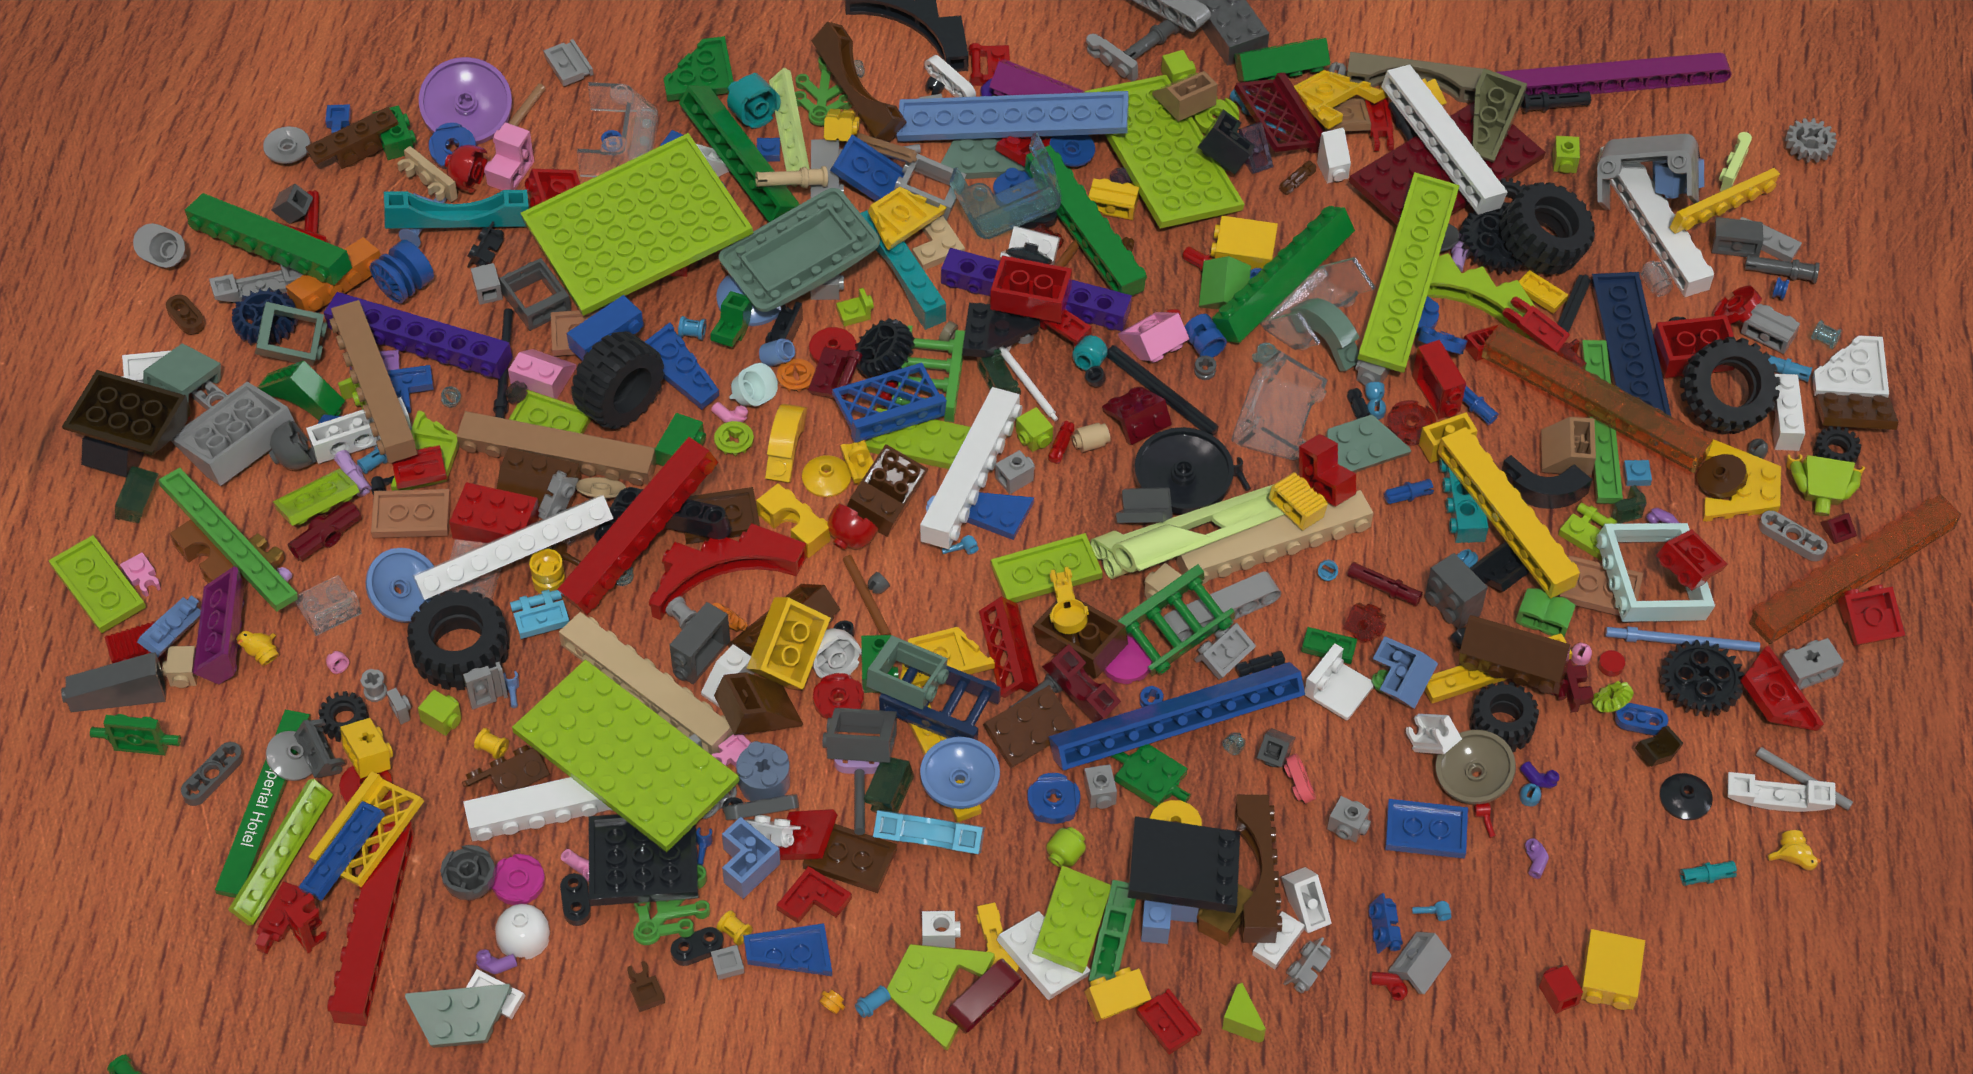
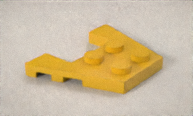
[1294,70,1388,129]
[1703,438,1781,522]

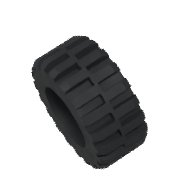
[1500,182,1595,275]
[571,331,664,429]
[1680,337,1780,434]
[407,590,509,690]

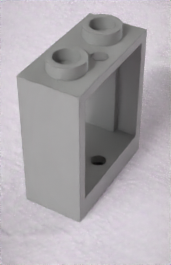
[894,153,967,221]

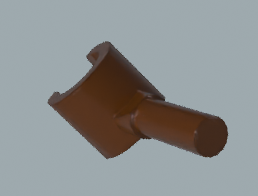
[552,542,581,566]

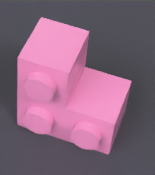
[484,122,534,190]

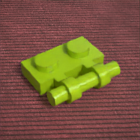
[1558,503,1617,561]

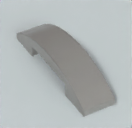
[209,264,304,302]

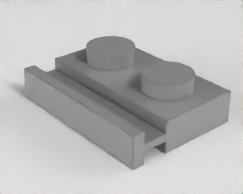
[543,39,593,86]
[463,662,508,710]

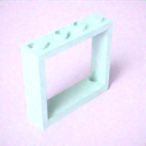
[1596,523,1715,622]

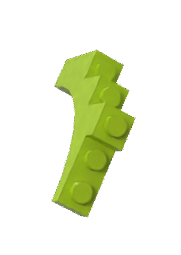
[1427,253,1535,343]

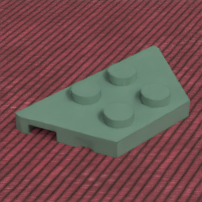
[936,138,1025,181]
[1325,415,1412,473]
[405,984,512,1048]

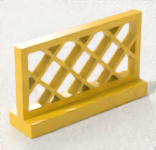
[308,771,424,887]

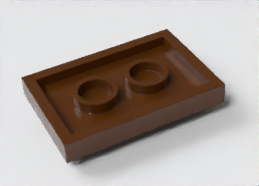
[1815,392,1899,430]
[684,487,760,544]
[983,685,1076,769]
[803,824,897,893]

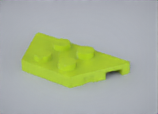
[391,411,459,490]

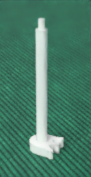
[987,346,1058,421]

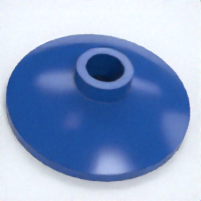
[1049,135,1095,167]

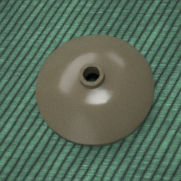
[1436,730,1516,804]

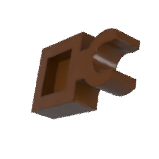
[627,961,665,1012]

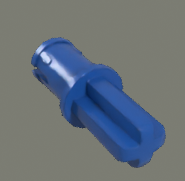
[1463,386,1499,425]
[1384,479,1434,504]

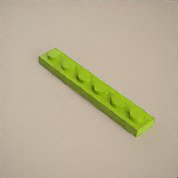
[228,779,333,925]

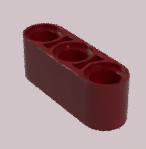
[946,958,1022,1034]

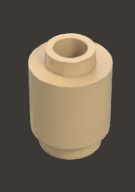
[1072,423,1110,452]

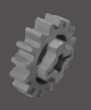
[1785,118,1837,163]

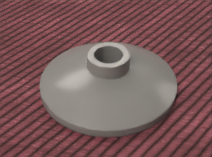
[263,126,310,163]
[266,731,312,781]

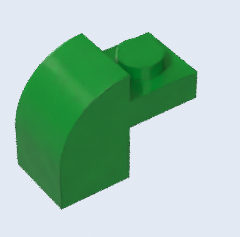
[710,291,752,347]

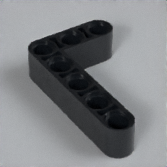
[594,487,732,542]

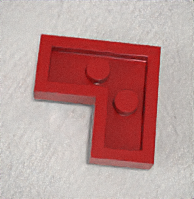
[776,866,852,924]

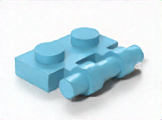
[510,589,570,639]

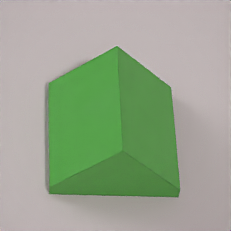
[1199,256,1251,310]

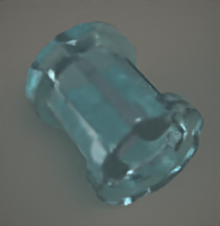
[1811,320,1843,349]

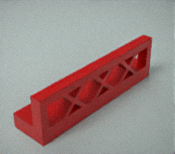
[979,596,1038,698]

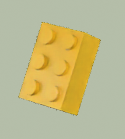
[746,597,830,690]

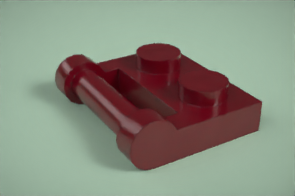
[808,347,863,400]

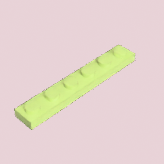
[769,68,810,187]

